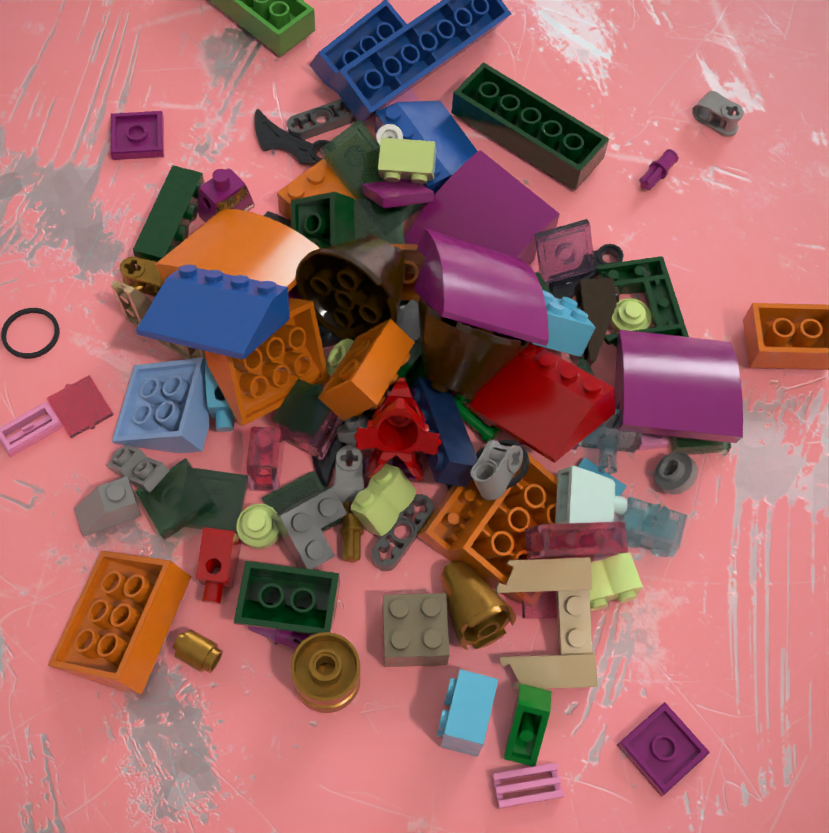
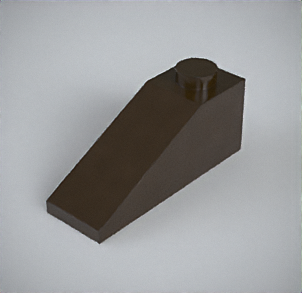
[574,278,619,367]

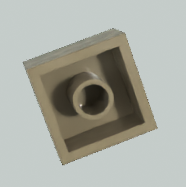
[382,593,450,667]

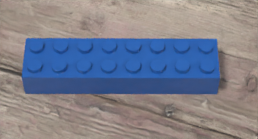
[329,0,511,124]

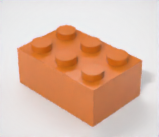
[743,303,829,370]
[318,318,415,421]

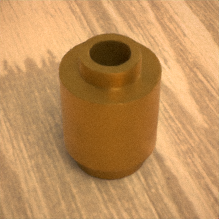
[173,629,223,673]

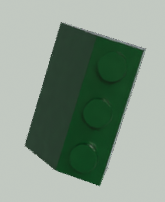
[291,192,355,248]
[234,561,340,635]

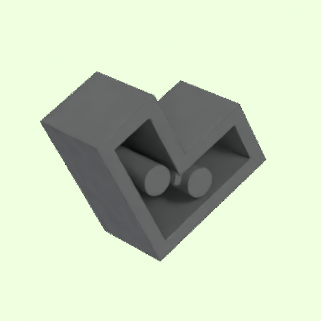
[271,487,347,570]

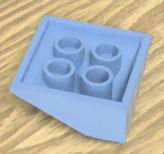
[112,357,209,453]

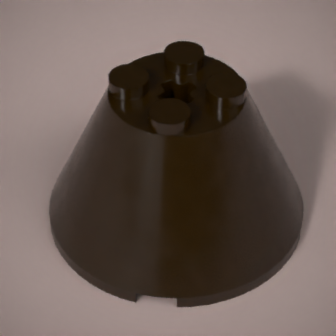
[296,233,405,341]
[418,296,529,400]

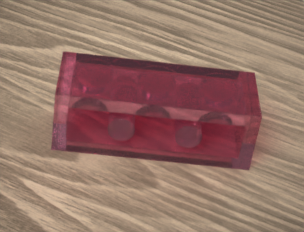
[525,522,628,560]

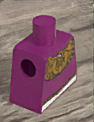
[198,168,255,223]

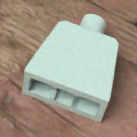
[555,466,627,528]

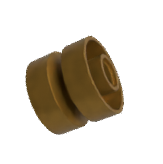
[291,632,360,713]

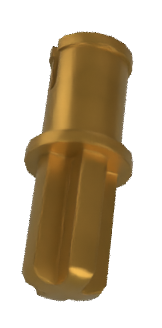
[340,501,364,563]

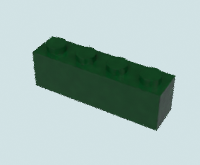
[133,165,204,262]

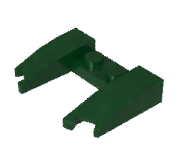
[596,256,689,348]

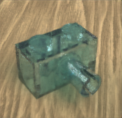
[577,409,642,474]
[615,497,687,557]

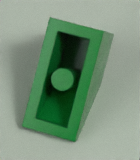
[504,684,552,767]

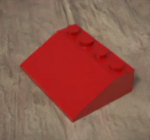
[469,342,615,463]

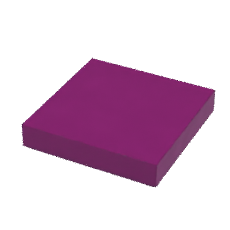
[110,111,164,160]
[362,179,434,208]
[617,702,710,796]

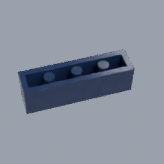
[410,377,478,487]

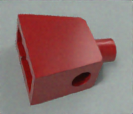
[196,527,242,604]

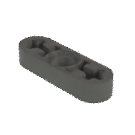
[287,99,356,140]
[372,494,433,571]

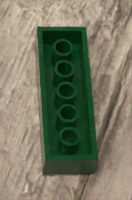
[451,62,609,191]

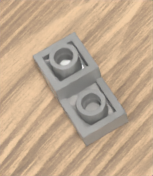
[106,444,170,493]

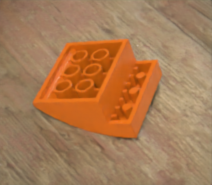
[155,209,320,292]
[417,443,584,607]

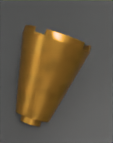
[440,561,516,650]

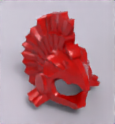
[353,377,442,481]

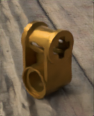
[120,257,163,297]

